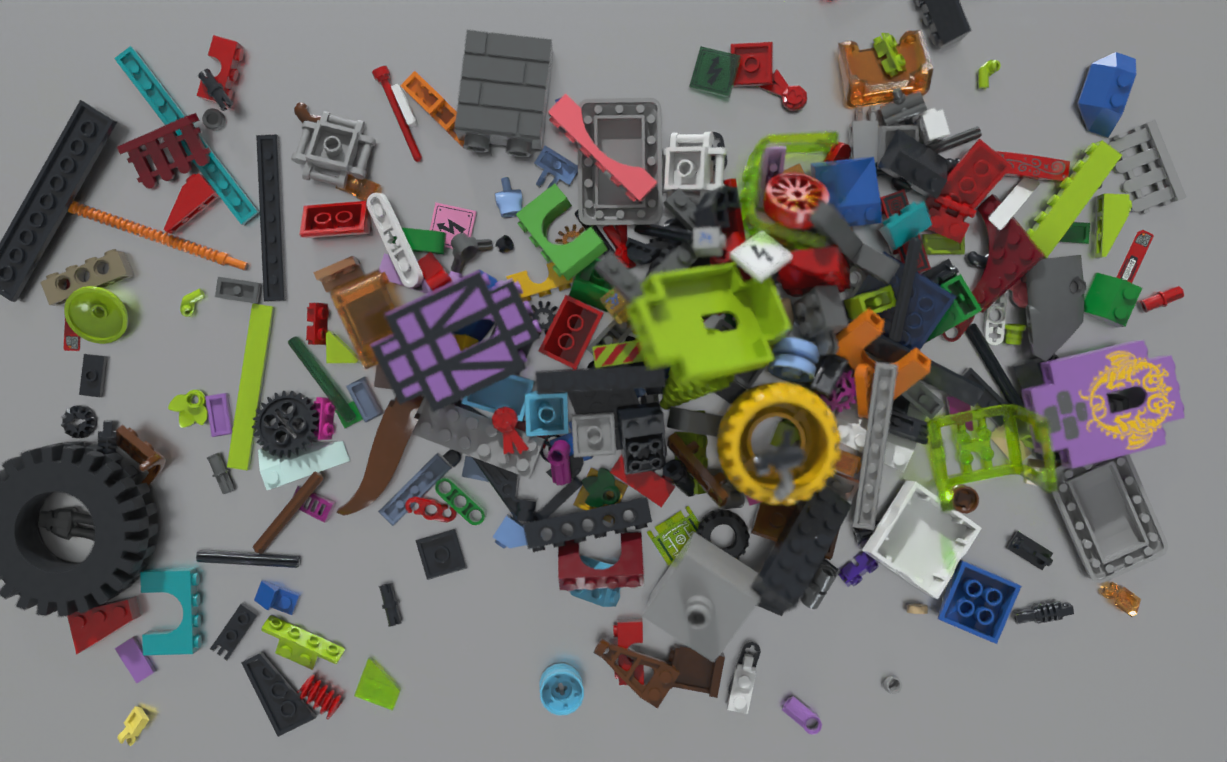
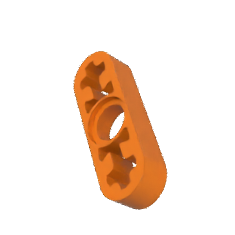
[855,364,874,419]

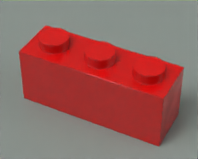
[610,453,676,508]

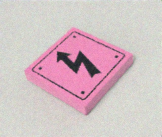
[430,202,477,249]

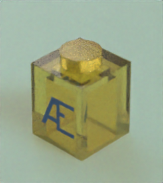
[600,288,630,325]

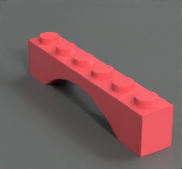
[548,93,657,203]

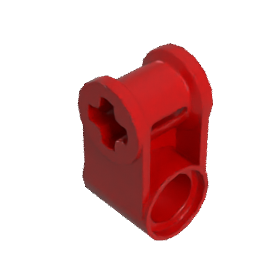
[710,232,746,266]

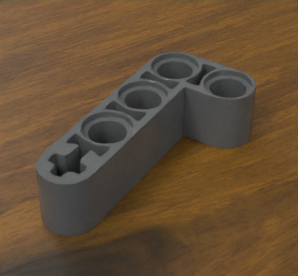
[667,407,723,437]

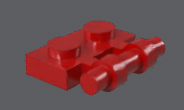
[927,195,976,243]

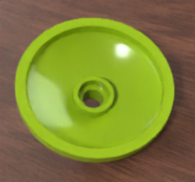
[64,286,128,344]

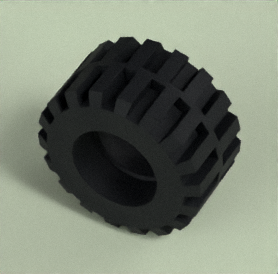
[696,509,750,560]

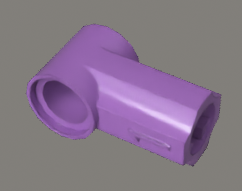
[782,696,822,735]

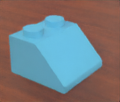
[525,391,568,436]

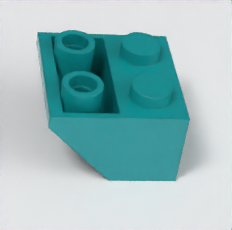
[879,201,932,250]

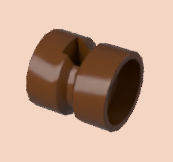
[945,484,979,514]

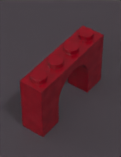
[558,532,644,591]

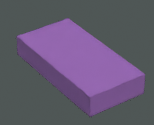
[205,393,233,437]
[115,636,156,683]

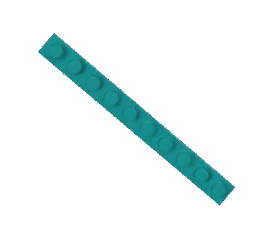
[114,46,259,225]

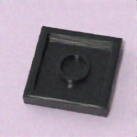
[415,528,468,580]

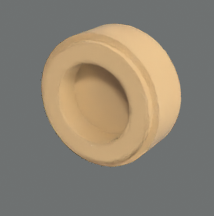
[906,603,928,614]

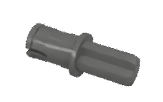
[207,453,234,494]

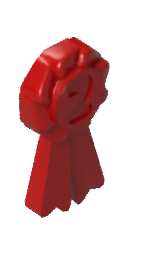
[759,69,807,111]
[603,225,637,269]
[492,406,529,454]

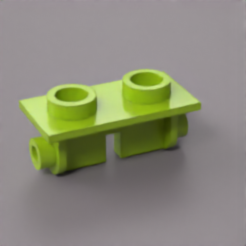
[873,33,907,78]

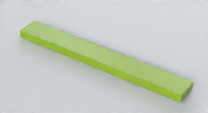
[227,303,274,471]

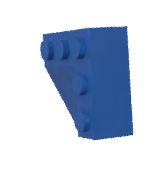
[810,157,882,227]
[938,559,1022,644]

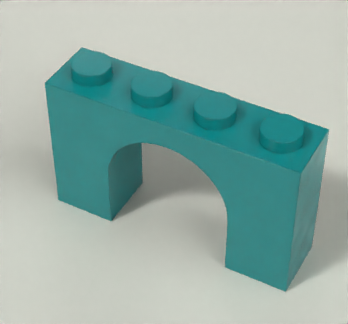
[140,568,202,656]

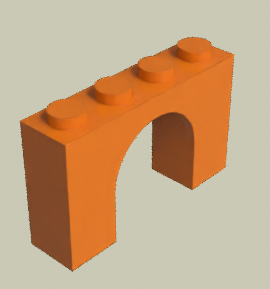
[835,308,931,400]

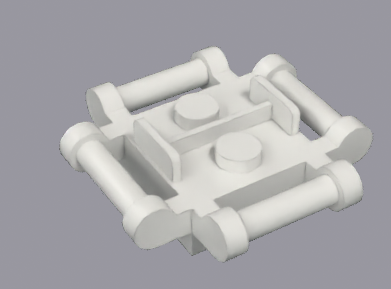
[662,132,727,206]

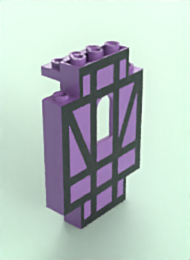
[371,270,541,412]

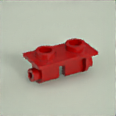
[306,303,329,345]

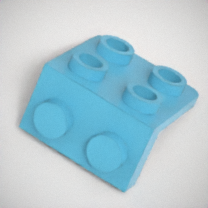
[570,555,621,607]

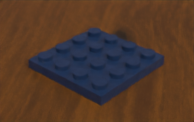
[845,251,956,350]

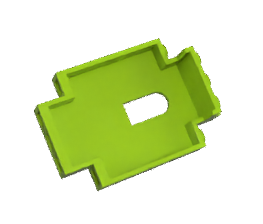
[626,262,791,385]

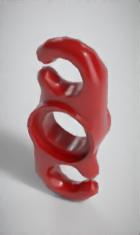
[405,497,457,523]

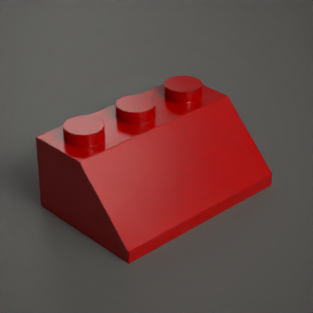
[300,201,371,238]
[538,295,604,369]

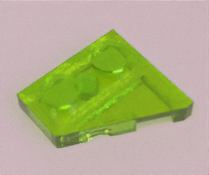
[354,657,401,710]

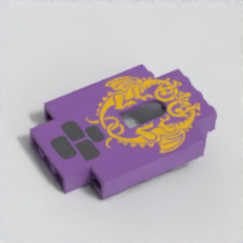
[1021,340,1185,468]

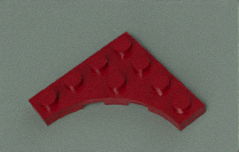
[972,194,1046,313]

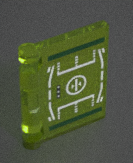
[647,505,699,565]

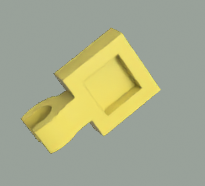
[117,706,149,746]

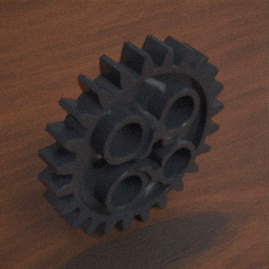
[252,390,320,458]

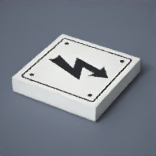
[730,231,792,282]

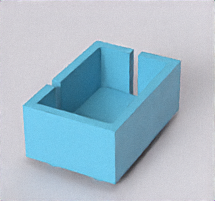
[462,374,535,421]

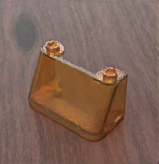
[838,30,933,107]
[330,268,396,370]

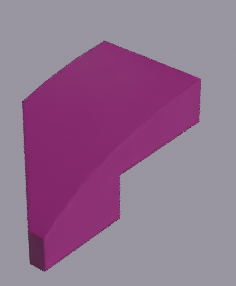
[946,396,973,431]

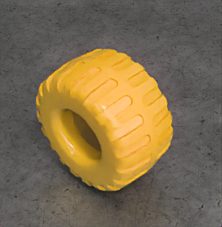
[717,382,841,505]

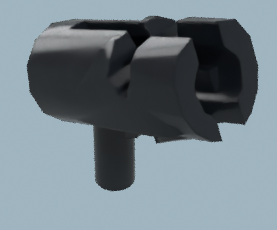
[753,430,805,476]

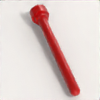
[372,66,422,162]

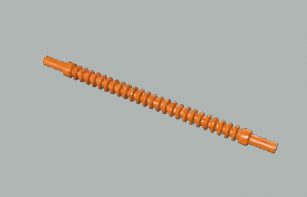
[68,201,248,270]

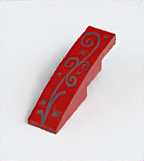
[996,151,1070,183]

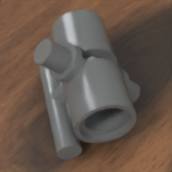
[880,88,927,126]
[801,564,837,609]

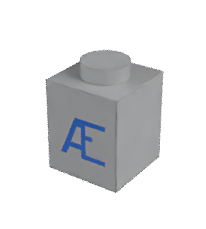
[693,227,726,257]

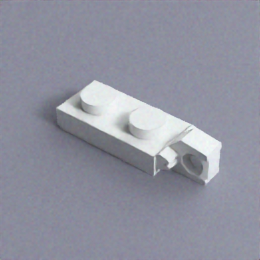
[727,653,756,714]

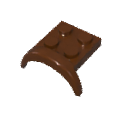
[116,425,166,486]

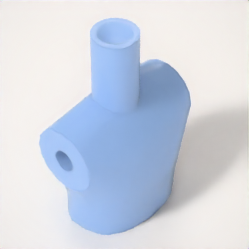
[495,177,523,218]

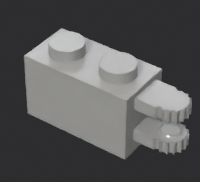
[849,106,878,165]

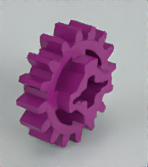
[813,370,856,412]

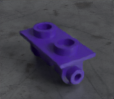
[838,552,879,587]

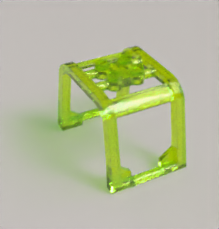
[739,131,839,250]
[927,404,1058,513]

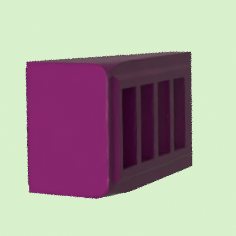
[292,485,336,523]

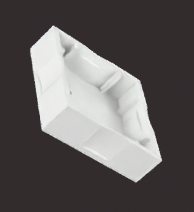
[862,480,982,599]

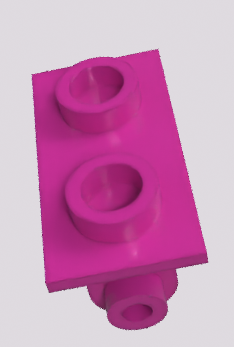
[313,397,335,440]

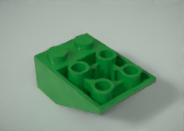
[925,274,982,343]

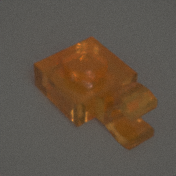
[1101,582,1141,617]

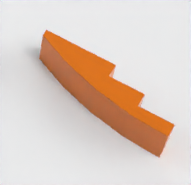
[400,71,464,148]

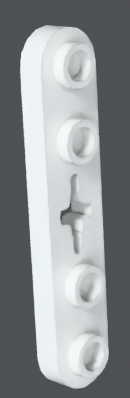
[367,193,423,288]

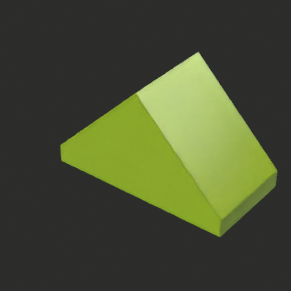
[326,331,362,363]

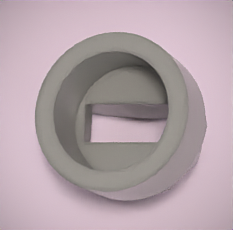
[883,677,902,694]

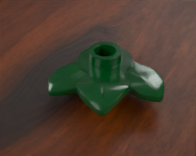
[582,468,621,508]

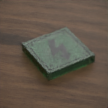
[689,46,741,98]

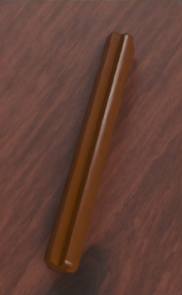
[253,471,324,554]

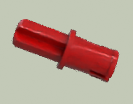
[1140,286,1184,313]

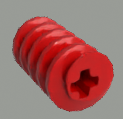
[296,674,342,720]

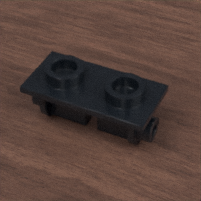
[922,259,959,286]
[1007,531,1053,570]

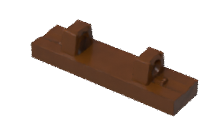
[667,432,729,508]

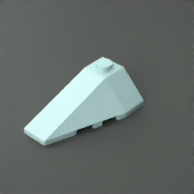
[258,441,350,490]

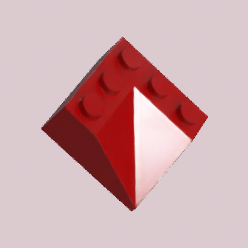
[777,246,851,297]

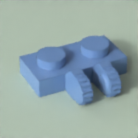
[534,146,578,188]

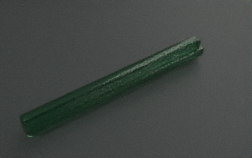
[288,336,356,423]

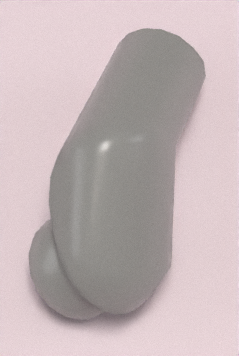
[774,469,794,500]

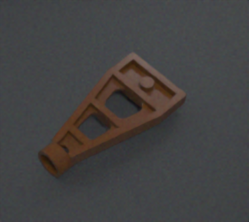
[593,639,680,709]

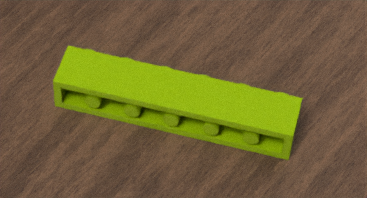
[1026,140,1122,259]

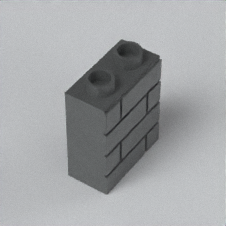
[455,30,553,157]

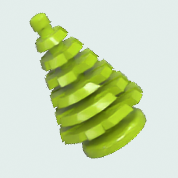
[660,328,734,410]

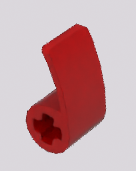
[417,252,453,291]

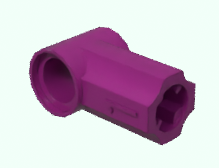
[547,440,572,485]

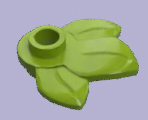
[168,390,208,428]

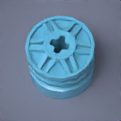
[539,663,584,716]

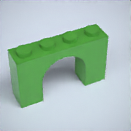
[516,183,608,281]

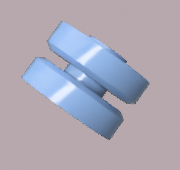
[768,337,820,383]

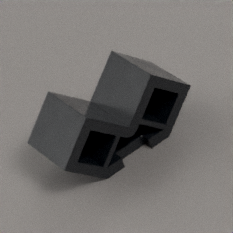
[693,186,741,231]

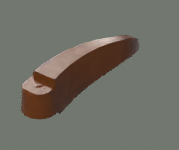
[336,394,424,516]

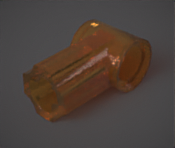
[336,175,381,202]

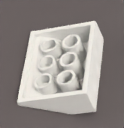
[833,382,926,473]

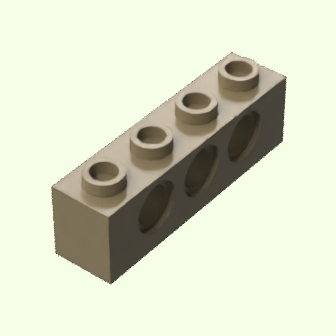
[40,249,134,306]

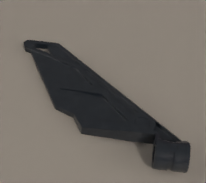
[454,400,536,522]

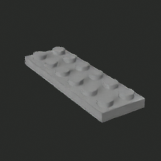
[413,400,545,479]

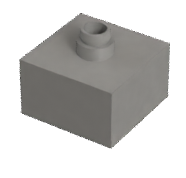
[642,532,761,662]

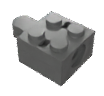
[793,285,848,355]

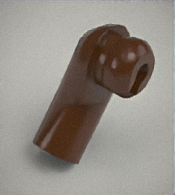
[294,102,321,124]

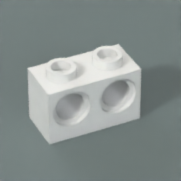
[914,108,950,145]

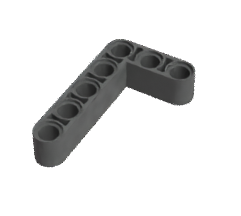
[809,200,900,284]

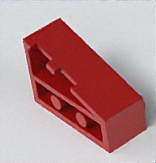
[67,596,141,655]

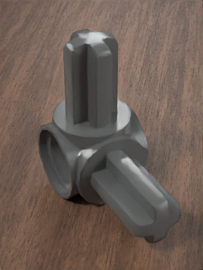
[451,233,493,274]

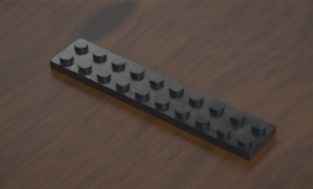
[0,100,117,302]

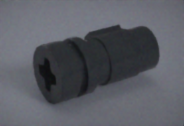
[663,459,695,497]

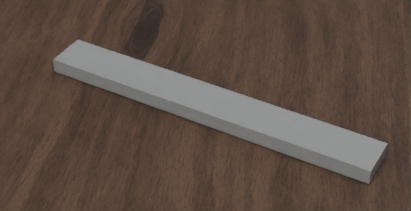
[853,362,898,531]

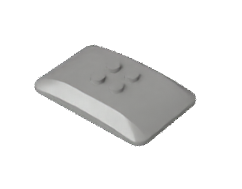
[578,98,662,226]
[1047,454,1168,583]

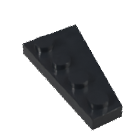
[241,652,317,737]

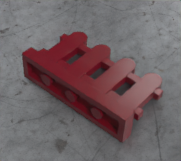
[117,113,211,189]

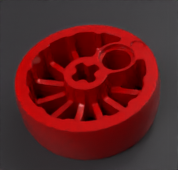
[763,173,829,229]

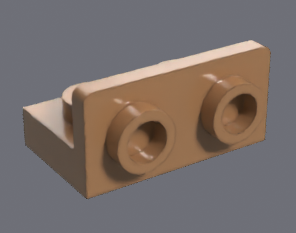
[313,256,364,292]

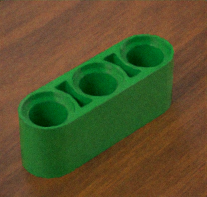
[392,228,447,254]
[435,477,487,525]

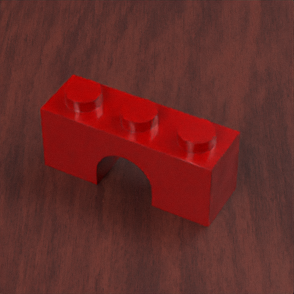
[196,35,244,106]
[613,618,644,685]

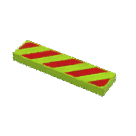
[592,340,646,368]

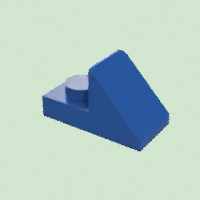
[254,580,300,615]

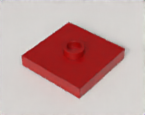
[730,42,773,87]

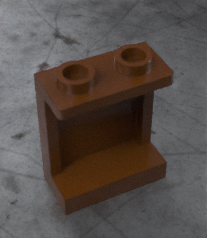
[668,644,725,698]

